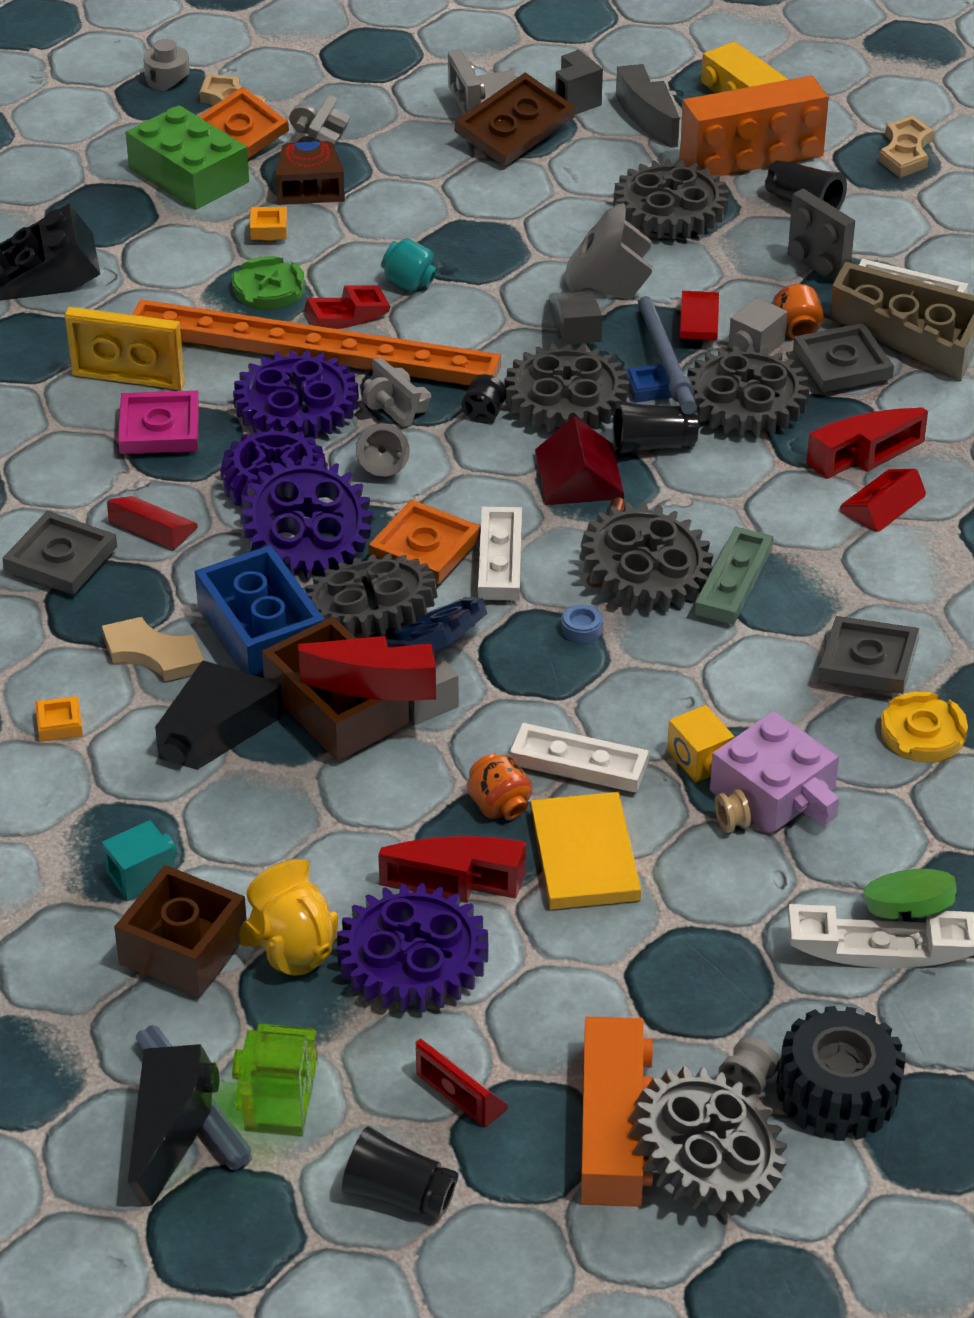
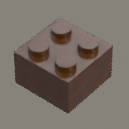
[114,865,247,997]

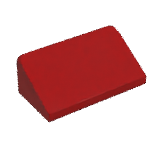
[839,469,926,531]
[107,496,198,550]
[415,1038,508,1128]

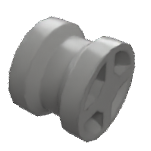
[719,1036,780,1098]

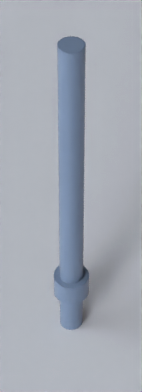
[638,296,697,414]

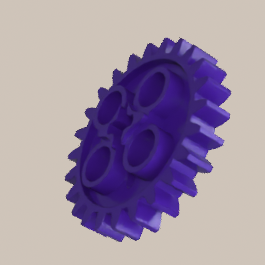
[233,350,359,439]
[240,456,373,580]
[337,883,489,1013]

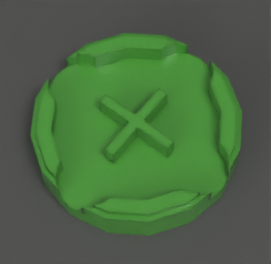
[232,256,305,310]
[864,869,958,920]

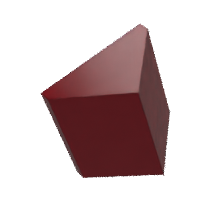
[535,416,624,505]

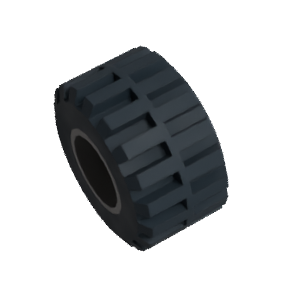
[776,1006,906,1141]

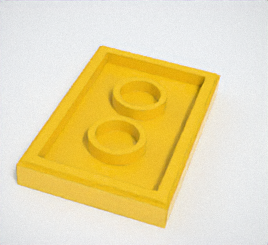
[65,307,185,391]
[530,792,641,910]

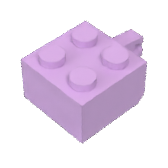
[710,711,839,833]

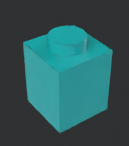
[102,820,178,901]

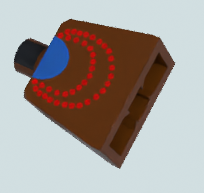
[276,136,345,205]

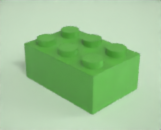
[125,105,249,210]

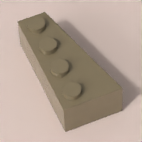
[831,262,974,381]

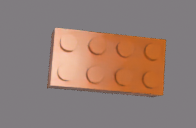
[680,75,829,176]

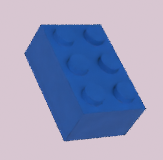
[195,545,325,678]

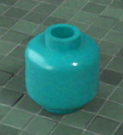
[381,238,438,293]

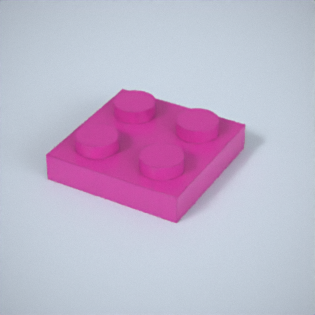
[118,390,199,454]

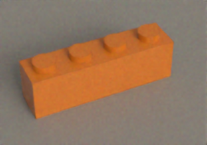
[581,1016,653,1207]

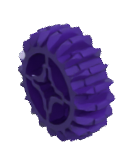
[220,427,328,506]

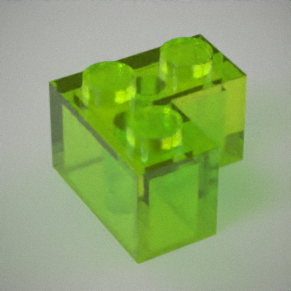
[232,1024,318,1137]

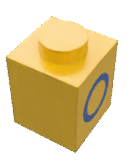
[667,705,735,783]

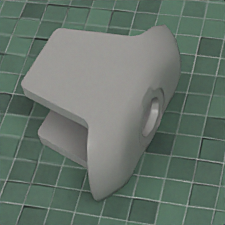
[565,203,652,300]

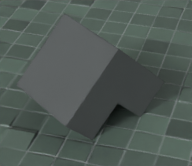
[555,50,603,115]

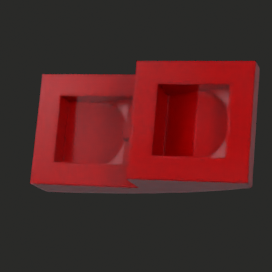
[304,285,390,329]
[680,291,719,340]

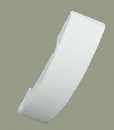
[788,904,974,968]

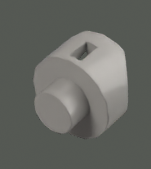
[143,39,190,91]
[356,423,410,477]

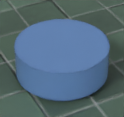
[561,604,603,644]

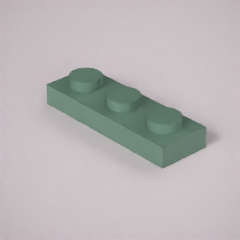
[695,526,774,625]

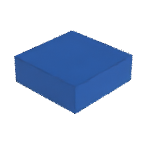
[626,364,672,403]

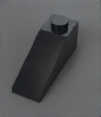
[128,1044,220,1206]

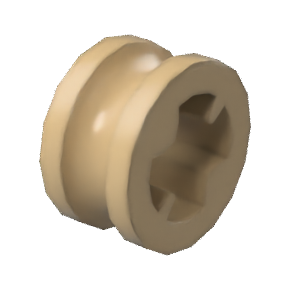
[715,789,751,833]

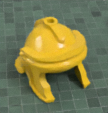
[239,858,338,975]

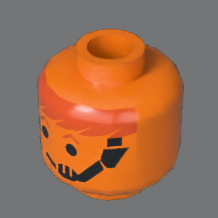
[772,284,824,339]
[466,753,533,820]

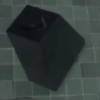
[155,660,282,770]

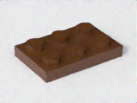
[454,72,576,167]

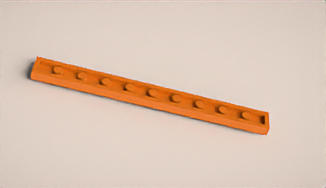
[132,299,501,385]

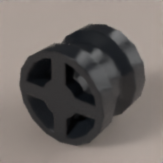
[462,374,506,424]

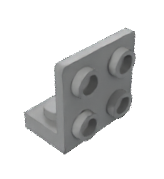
[448,49,517,115]

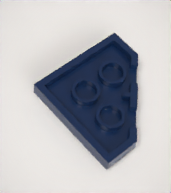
[369,597,488,659]

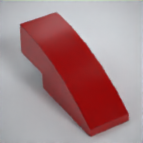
[806,407,928,479]
[298,636,436,701]
[378,836,526,903]

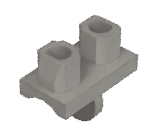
[289,94,351,148]
[363,358,431,427]

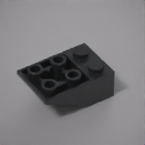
[0,203,101,301]

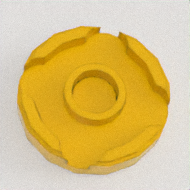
[880,692,968,762]

